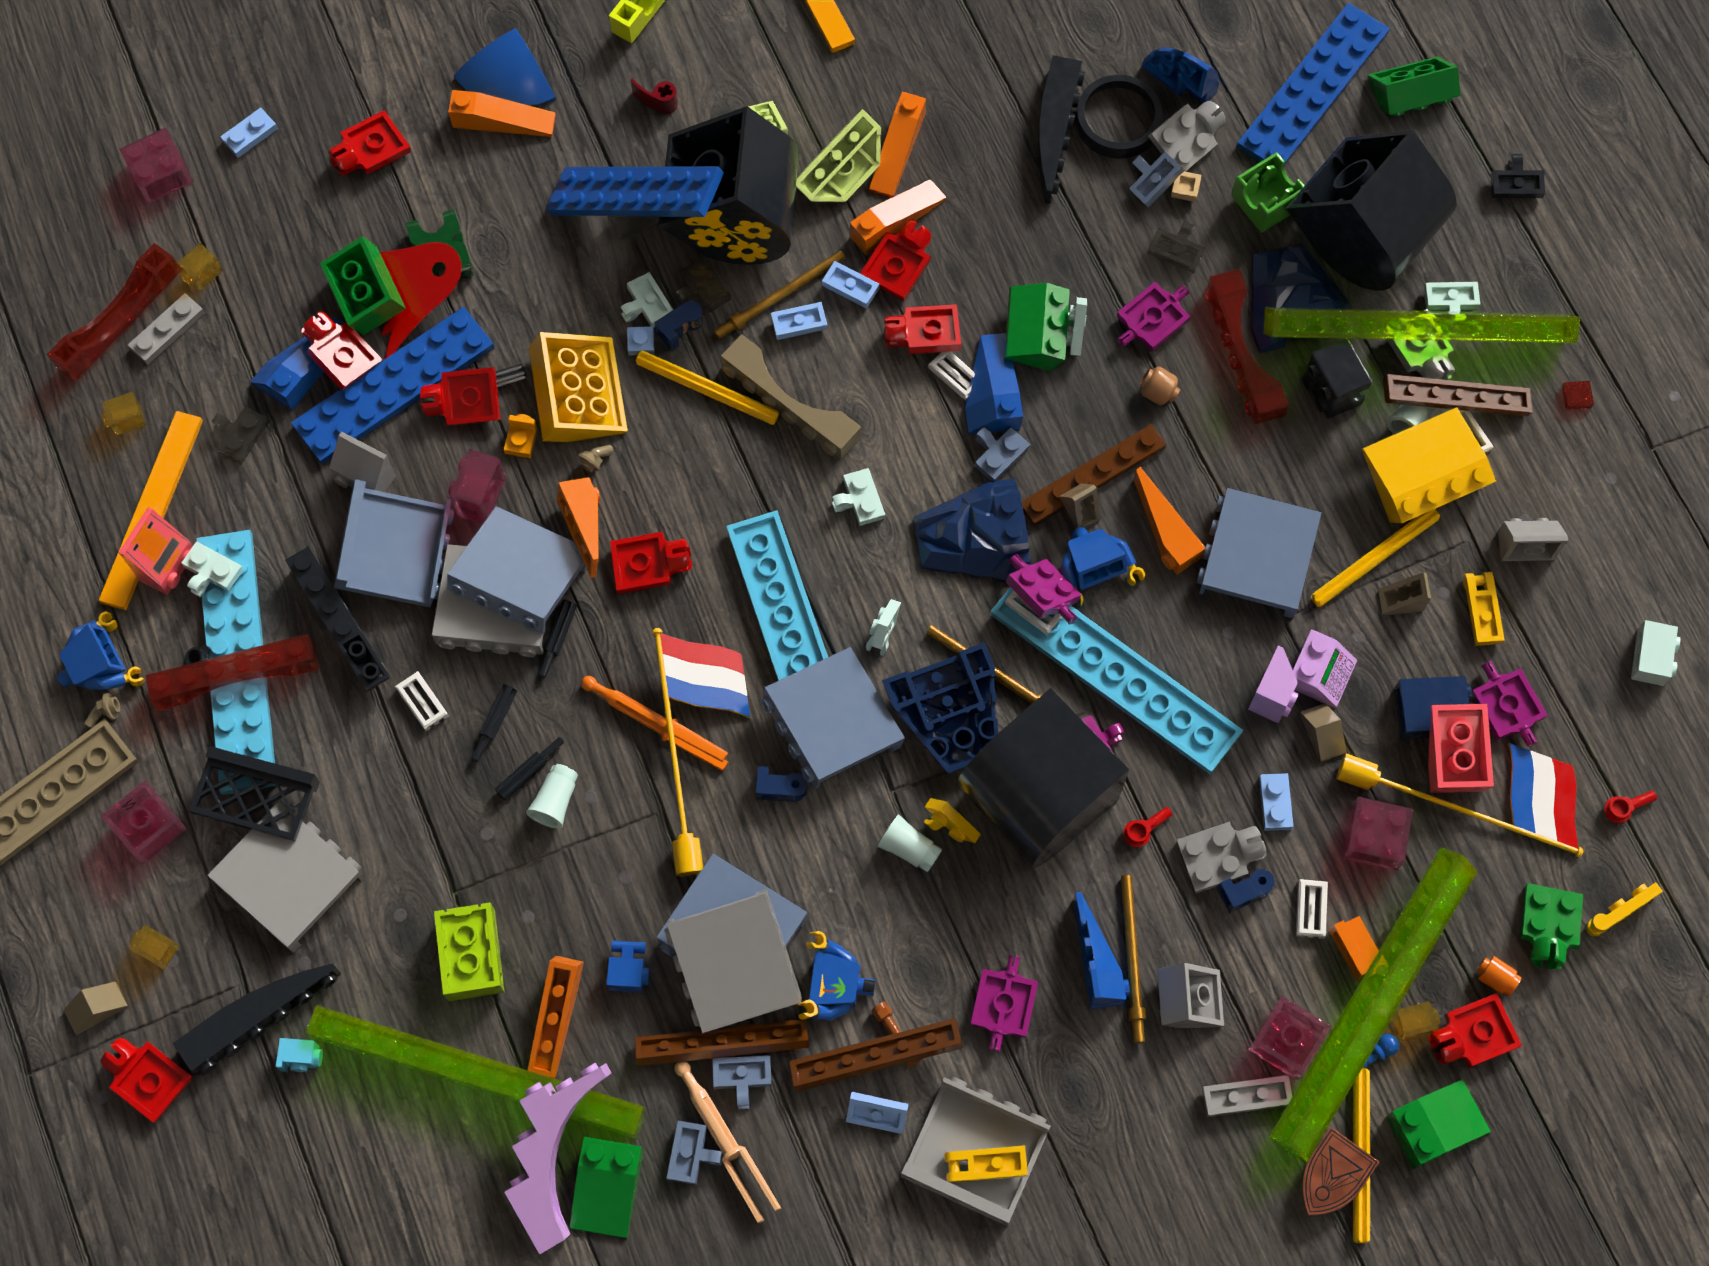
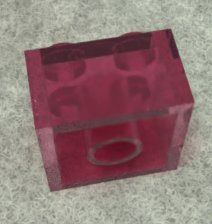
[119,127,194,204]
[448,449,506,524]
[101,780,187,864]
[1343,797,1413,871]
[1248,996,1332,1081]

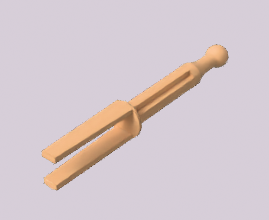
[674,1061,782,1223]

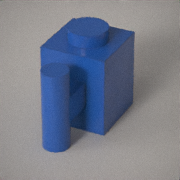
[607,940,650,993]

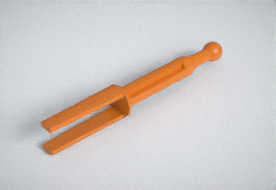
[581,676,728,771]

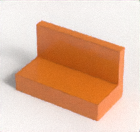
[1329,916,1387,981]

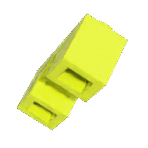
[609,0,665,43]

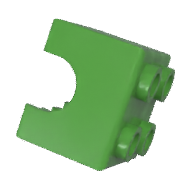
[1231,152,1305,233]

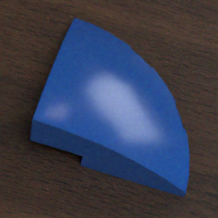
[453,28,556,107]
[1141,48,1219,103]

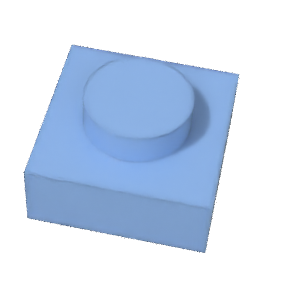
[627,326,655,356]

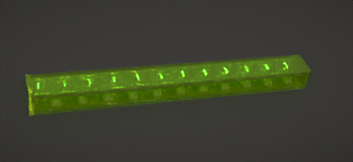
[1264,307,1580,343]
[1269,847,1478,1162]
[306,1005,646,1140]

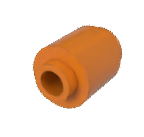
[1476,956,1522,996]

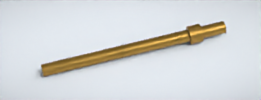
[713,250,846,340]
[926,625,1042,704]
[1121,875,1146,1044]

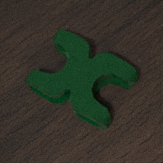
[406,209,474,278]

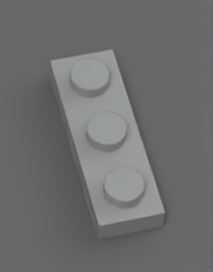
[128,293,205,365]
[1202,1075,1294,1117]

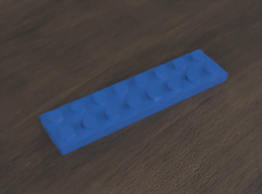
[1236,3,1390,166]
[546,166,724,217]
[291,307,495,465]

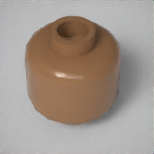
[1139,366,1180,406]

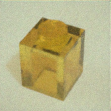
[177,243,223,290]
[101,392,147,435]
[129,924,180,970]
[1392,1001,1440,1042]

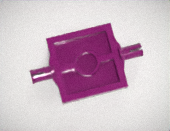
[1116,282,1191,352]
[1006,554,1081,625]
[1472,661,1548,747]
[970,955,1038,1052]

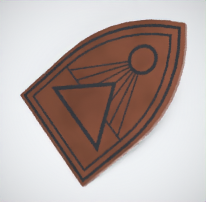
[1302,1127,1380,1216]

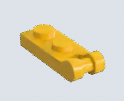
[1463,572,1504,646]
[1586,882,1663,936]
[944,1145,1028,1183]

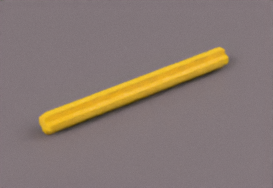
[636,351,779,425]
[1311,509,1440,607]
[1353,1068,1370,1244]

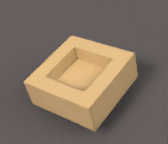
[1171,172,1201,202]

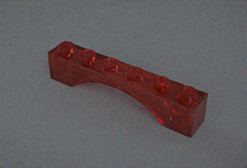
[47,243,181,382]
[1205,269,1289,424]
[145,634,319,711]

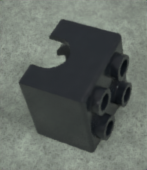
[1302,338,1373,418]

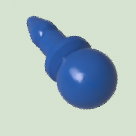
[1351,1033,1400,1072]

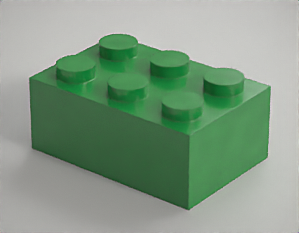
[320,236,406,336]

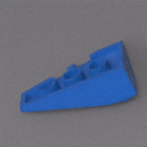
[250,317,344,411]
[965,333,1023,434]
[1073,892,1130,1009]

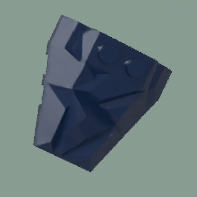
[1251,243,1359,354]
[913,479,1031,582]
[882,642,998,774]

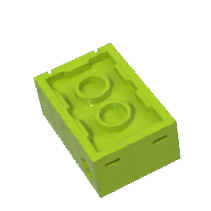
[434,903,505,1002]

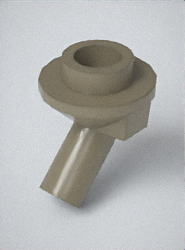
[577,445,613,473]
[84,693,120,728]

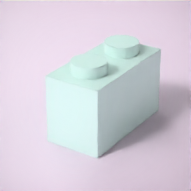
[1631,620,1680,686]

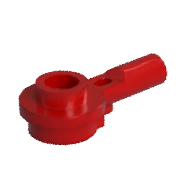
[1604,790,1657,824]
[1123,807,1173,848]

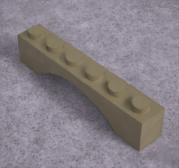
[721,334,861,459]

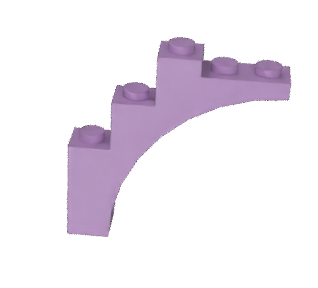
[504,1063,611,1254]

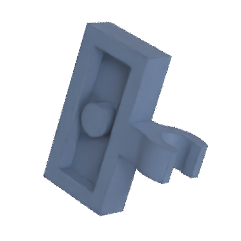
[1129,152,1185,208]
[974,427,1030,481]
[713,1055,772,1110]
[667,1121,723,1185]

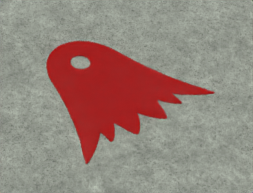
[380,242,462,359]

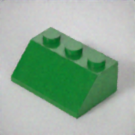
[1367,56,1461,116]
[1004,283,1070,371]

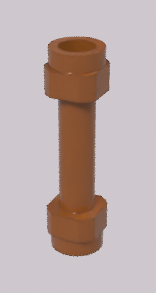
[871,1001,922,1068]

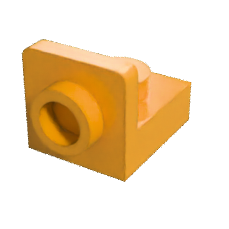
[504,414,538,458]

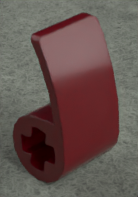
[631,78,678,114]

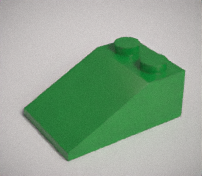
[1386,1079,1491,1169]
[570,1137,644,1238]

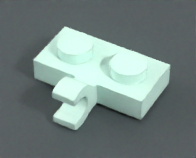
[621,272,673,328]
[1424,282,1480,329]
[1066,297,1087,356]
[832,468,885,526]
[181,541,244,597]
[866,599,901,656]

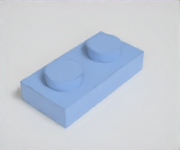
[220,108,278,158]
[822,261,879,309]
[771,302,827,340]
[1259,773,1293,831]
[846,1092,908,1134]

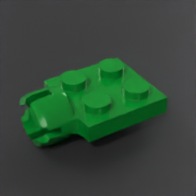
[1520,883,1583,970]

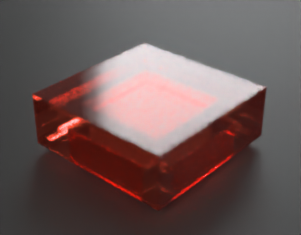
[1562,381,1594,410]

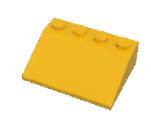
[529,332,627,442]
[1362,408,1496,523]

